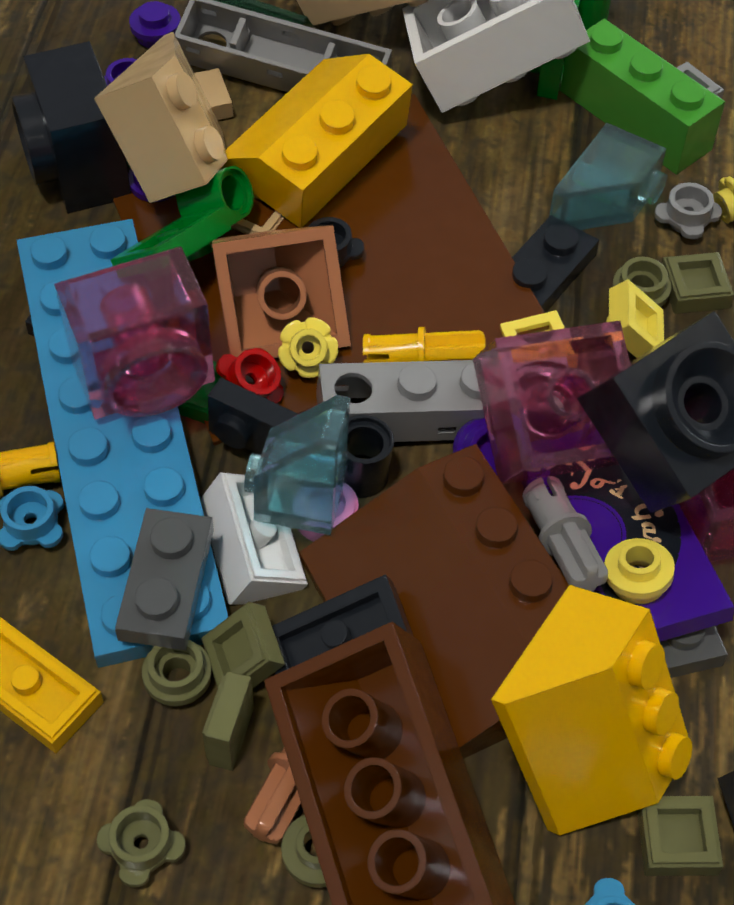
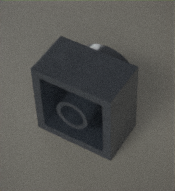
[10,41,131,214]
[577,311,734,513]

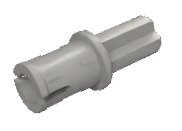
[522,476,608,592]

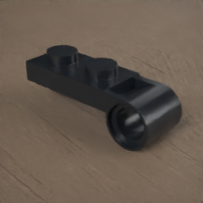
[208,378,394,498]

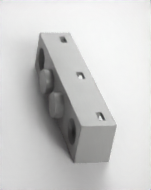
[175,0,392,92]
[316,358,575,442]

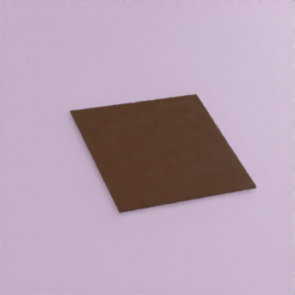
[113,94,549,446]

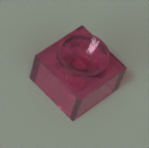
[54,246,215,420]
[473,321,630,484]

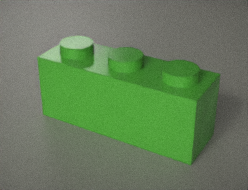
[560,19,725,175]

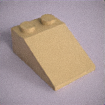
[94,32,228,203]

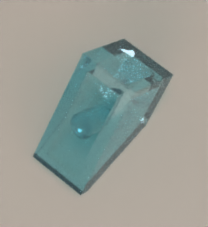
[550,123,667,230]
[244,395,350,535]

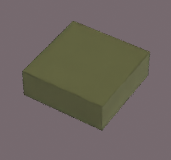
[662,252,734,314]
[202,602,285,689]
[202,671,254,771]
[637,796,723,876]

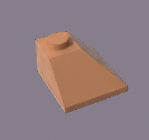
[212,225,351,358]

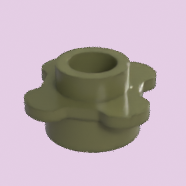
[97,799,186,888]

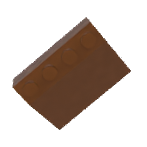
[299,444,569,759]

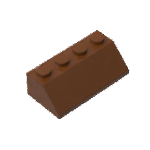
[264,621,516,905]

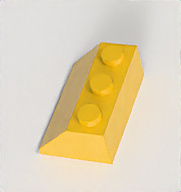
[220,54,413,228]
[491,585,692,836]

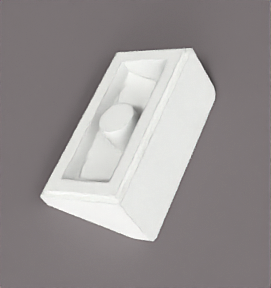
[201,472,308,605]

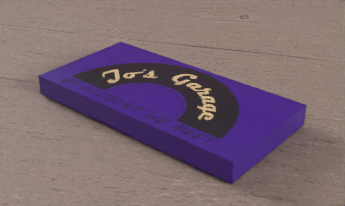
[512,424,734,642]

